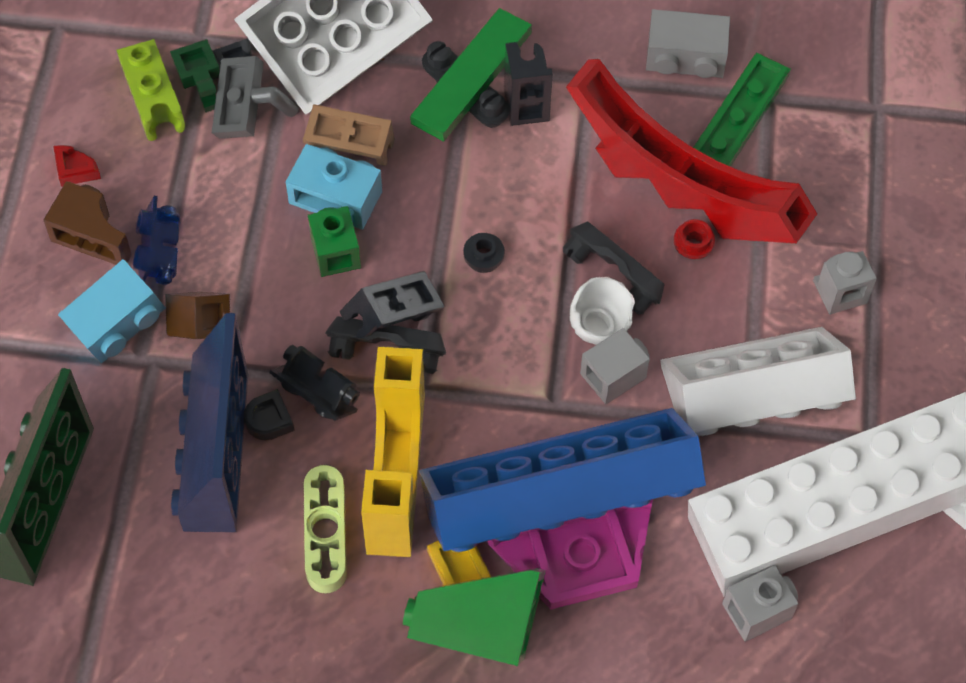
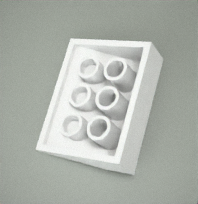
[234,0,433,115]

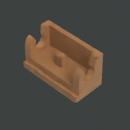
[303,104,395,166]

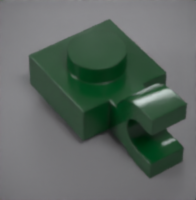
[170,39,220,112]

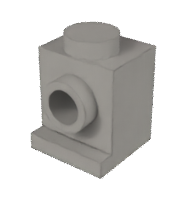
[813,251,877,315]

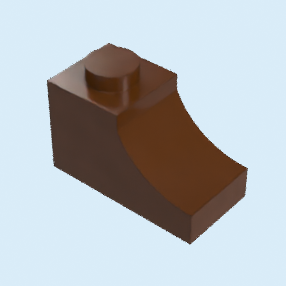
[43,181,132,265]

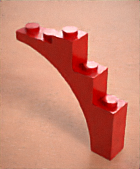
[566,59,818,244]

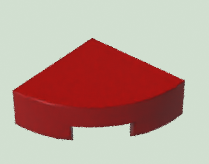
[53,145,101,187]

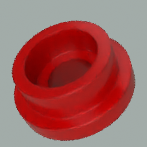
[673,219,715,259]

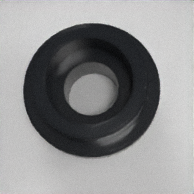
[463,233,505,273]

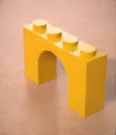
[361,347,425,557]

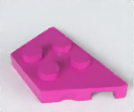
[487,499,653,610]

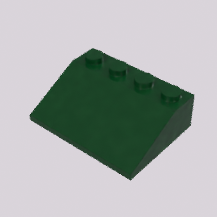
[0,368,94,586]

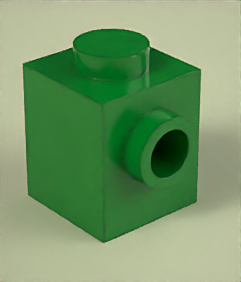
[308,206,361,277]

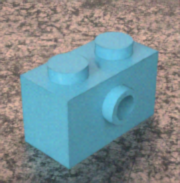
[286,144,382,230]
[58,259,166,364]

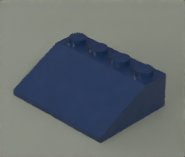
[171,313,248,532]

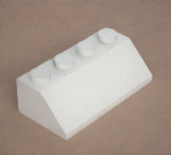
[660,327,856,436]

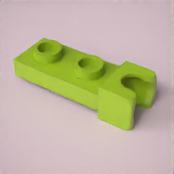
[117,39,186,141]

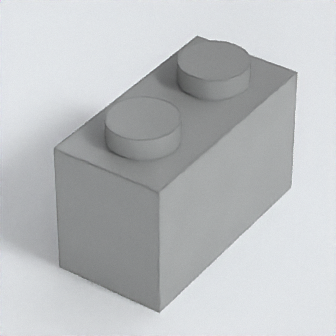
[646,9,730,78]

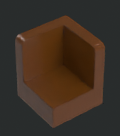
[165,291,230,339]

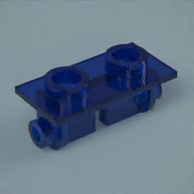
[133,195,180,285]

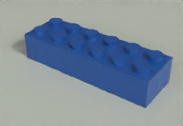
[419,408,706,552]

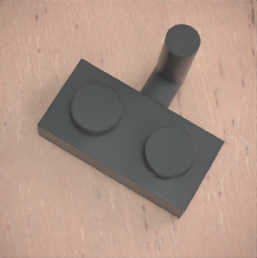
[211,56,299,139]

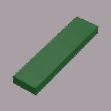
[410,8,532,142]
[693,52,791,167]

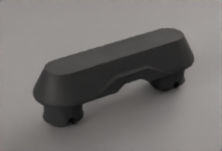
[422,41,510,128]
[563,221,665,315]
[325,316,446,374]

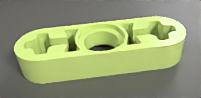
[304,465,347,593]

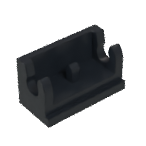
[504,42,553,126]
[339,271,445,338]

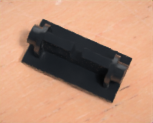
[269,345,360,421]

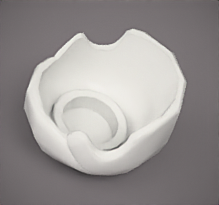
[570,277,635,345]

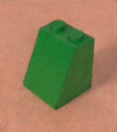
[403,568,546,666]

